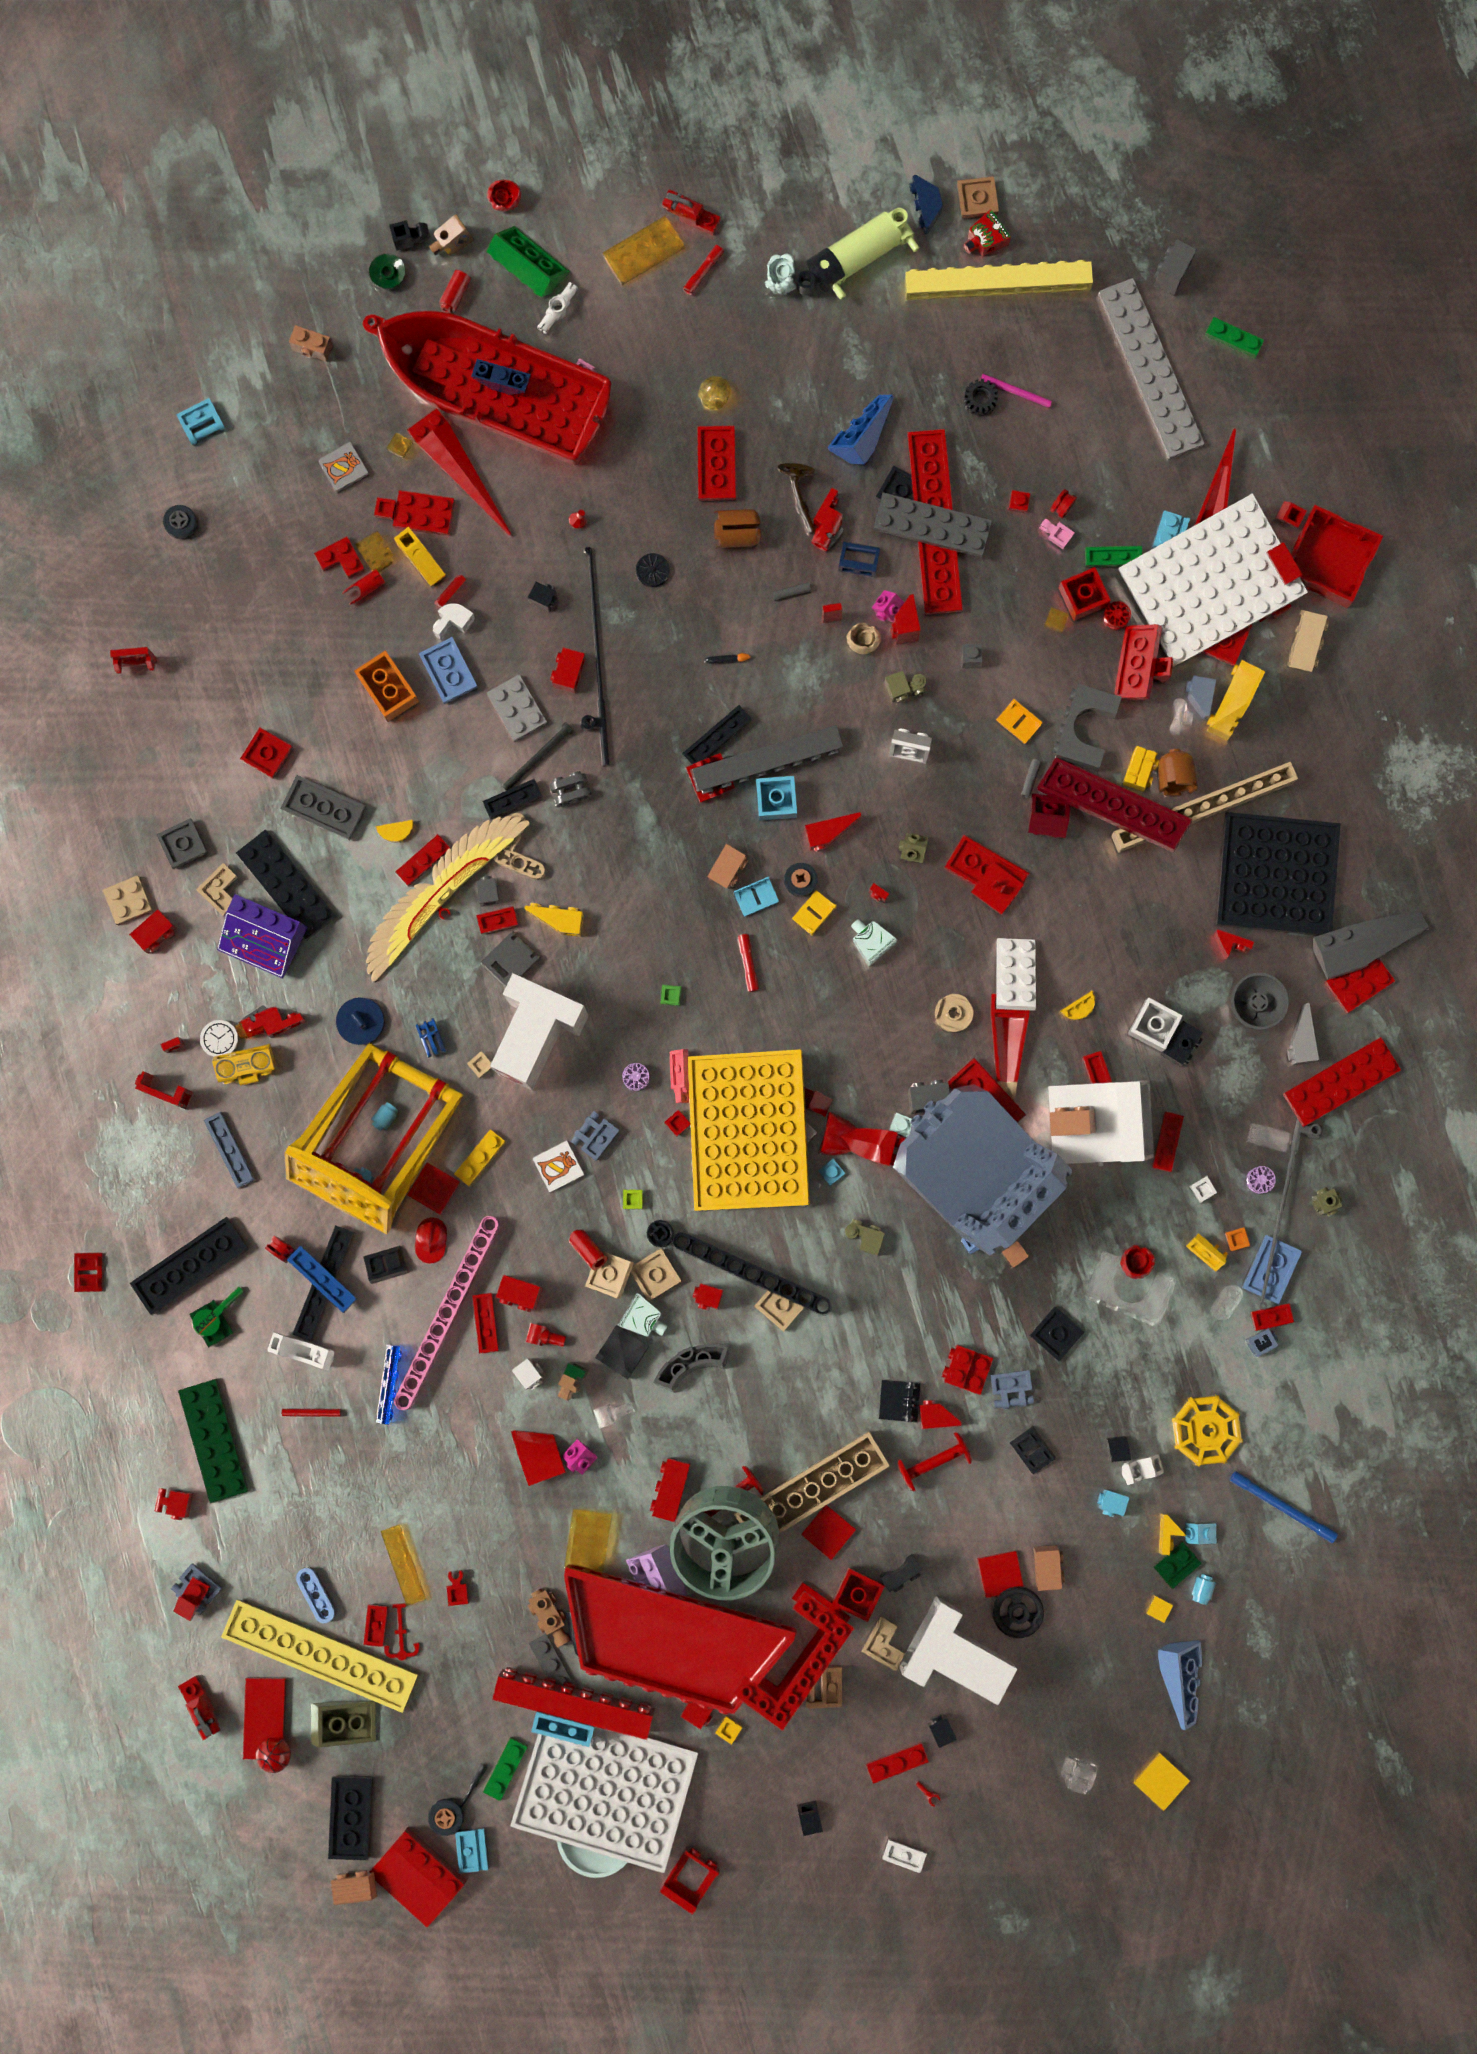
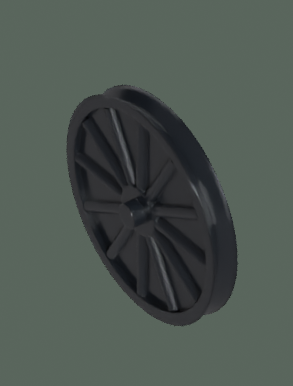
[636,553,669,587]

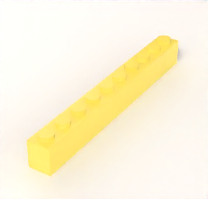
[905,260,1093,300]

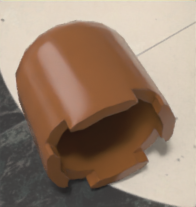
[1158,749,1198,797]

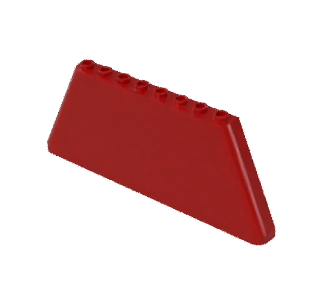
[564,1564,797,1715]

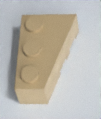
[1288,610,1329,672]

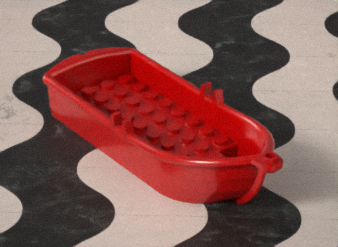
[363,311,612,466]

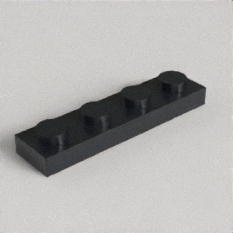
[682,705,751,765]

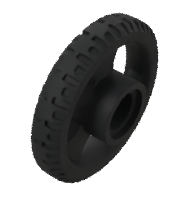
[993,1586,1044,1639]

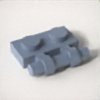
[570,1111,620,1161]
[990,1370,1034,1409]
[171,1563,222,1614]

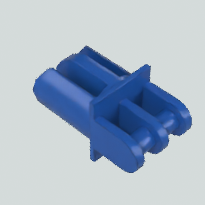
[416,1018,446,1058]

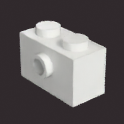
[512,1358,544,1390]

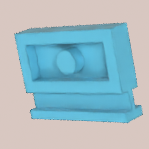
[1153,510,1190,548]
[455,1828,489,1874]

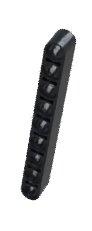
[673,1232,832,1316]

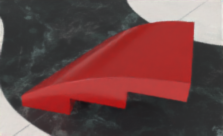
[511,1430,566,1486]

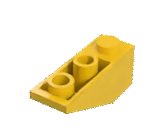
[394,527,446,587]
[525,903,583,937]

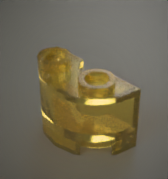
[355,531,394,572]

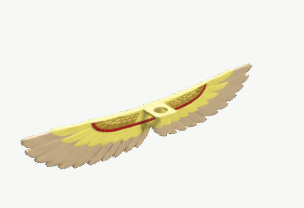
[366,816,530,982]

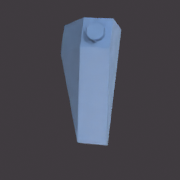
[1158,1640,1202,1730]

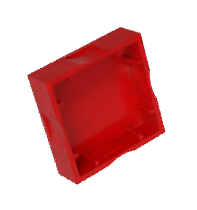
[1290,505,1383,608]

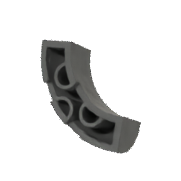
[653,1344,729,1393]

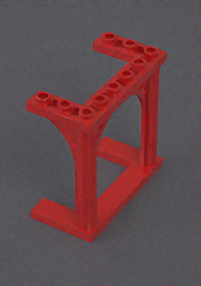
[732,1582,855,1731]

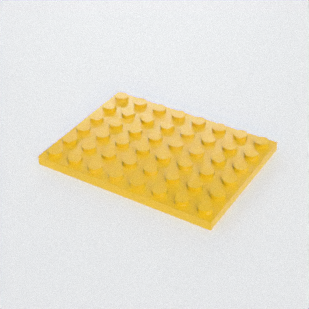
[688,1049,810,1211]

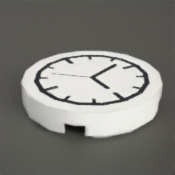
[200,1020,239,1057]

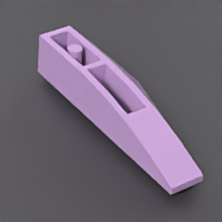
[626,1544,688,1597]

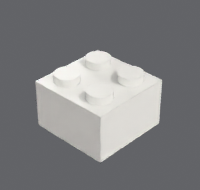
[1128,998,1183,1052]

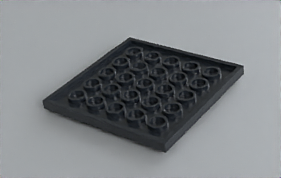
[1216,812,1341,936]

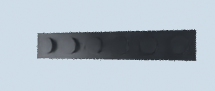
[292,1225,354,1341]

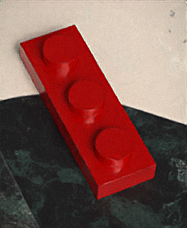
[395,834,451,887]
[1152,1111,1184,1173]
[472,1293,499,1354]
[866,1742,929,1784]

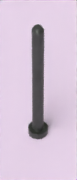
[502,722,574,791]

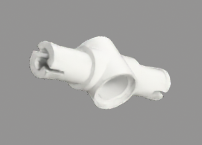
[537,282,578,334]

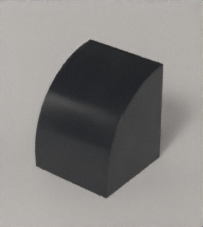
[1106,1436,1131,1462]
[797,1801,823,1836]

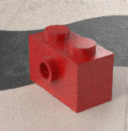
[692,1283,723,1311]

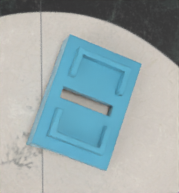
[734,877,779,917]

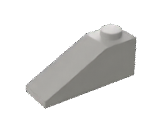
[1287,1003,1319,1065]

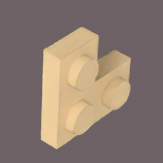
[196,863,238,917]
[861,1616,905,1671]

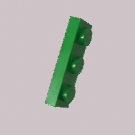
[1205,317,1264,358]
[1085,546,1142,567]
[483,1737,528,1801]

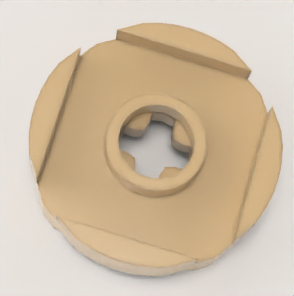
[935,994,974,1033]

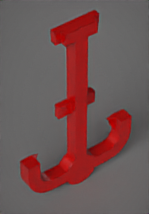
[384,1603,420,1661]

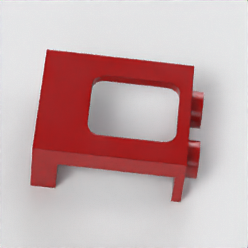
[135,1071,193,1110]
[659,1847,720,1915]

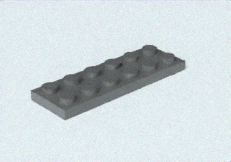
[873,493,992,558]

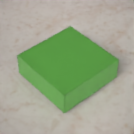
[660,985,681,1006]

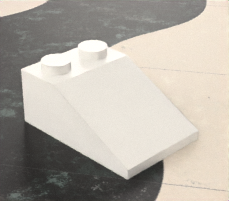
[889,729,932,764]

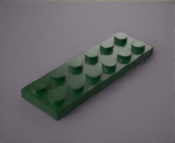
[178,1379,249,1503]

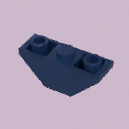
[909,175,943,235]
[471,359,531,395]

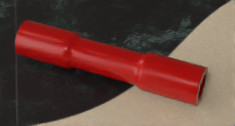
[683,245,724,295]
[738,934,759,992]

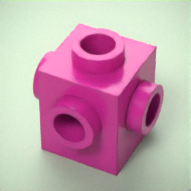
[872,590,904,623]
[562,1439,598,1475]

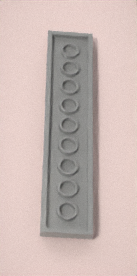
[1098,278,1204,459]

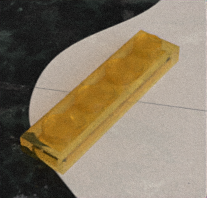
[380,1524,426,1606]

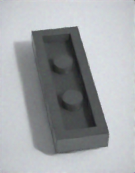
[529,1633,574,1686]

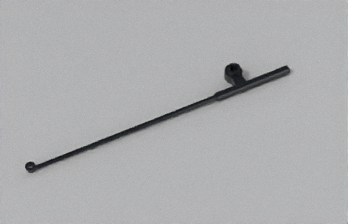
[580,547,609,767]

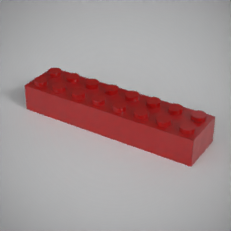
[492,1667,655,1740]

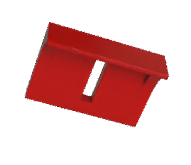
[74,1253,102,1292]

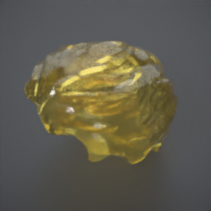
[698,376,731,410]

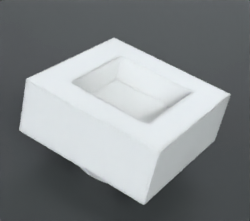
[1189,1176,1217,1203]

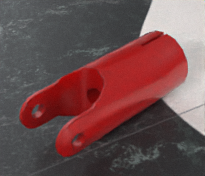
[342,569,385,605]

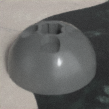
[1231,973,1289,1030]

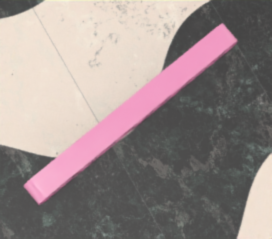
[394,1216,500,1410]

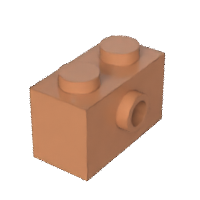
[289,325,333,362]
[707,844,748,889]
[1033,1545,1065,1591]

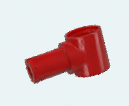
[525,1323,566,1347]

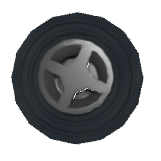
[163,505,197,539]

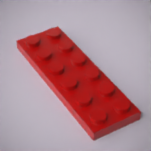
[1283,1037,1401,1127]

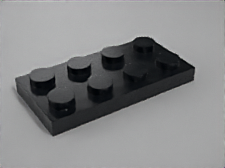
[328,1776,372,1860]

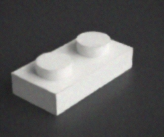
[882,1839,927,1873]

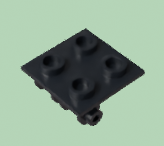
[879,1380,921,1423]

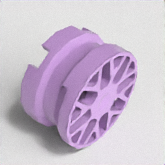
[622,1063,650,1091]
[1246,1166,1276,1194]

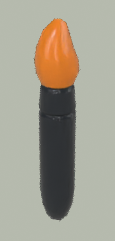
[704,653,751,664]

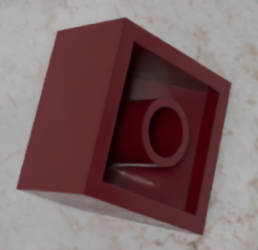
[1028,793,1070,838]

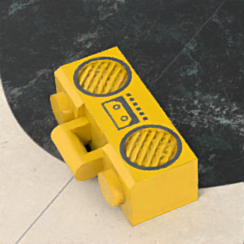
[212,1044,276,1086]

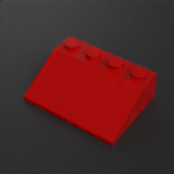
[369,1827,467,1927]

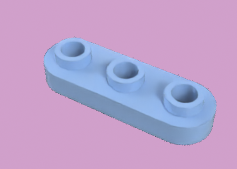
[296,1568,335,1623]

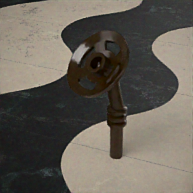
[777,463,816,534]

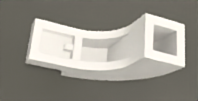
[268,1332,335,1371]

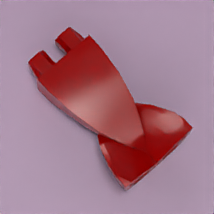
[818,1112,906,1167]

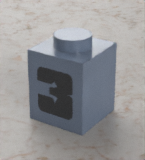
[1245,1329,1278,1357]

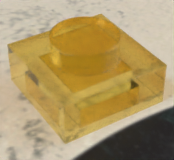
[387,433,413,459]
[1044,607,1069,633]

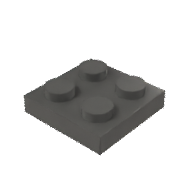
[156,818,208,869]

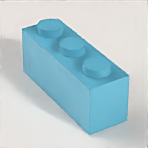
[531,1711,594,1747]

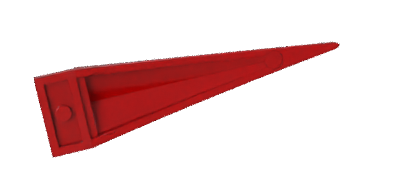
[407,408,511,536]
[1194,429,1236,526]

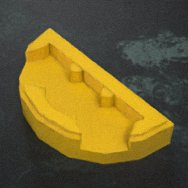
[375,820,414,843]
[1059,991,1095,1020]

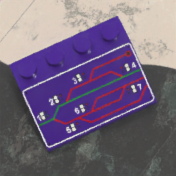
[217,894,308,979]

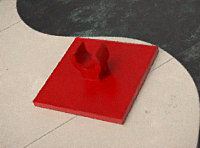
[971,862,1024,915]

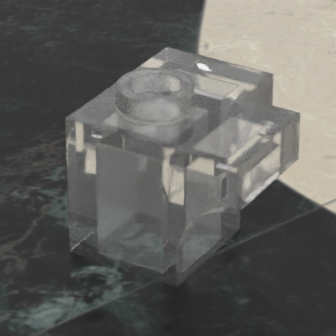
[1060,1755,1096,1795]

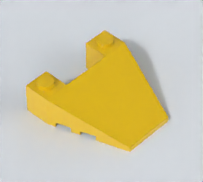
[1206,660,1265,741]

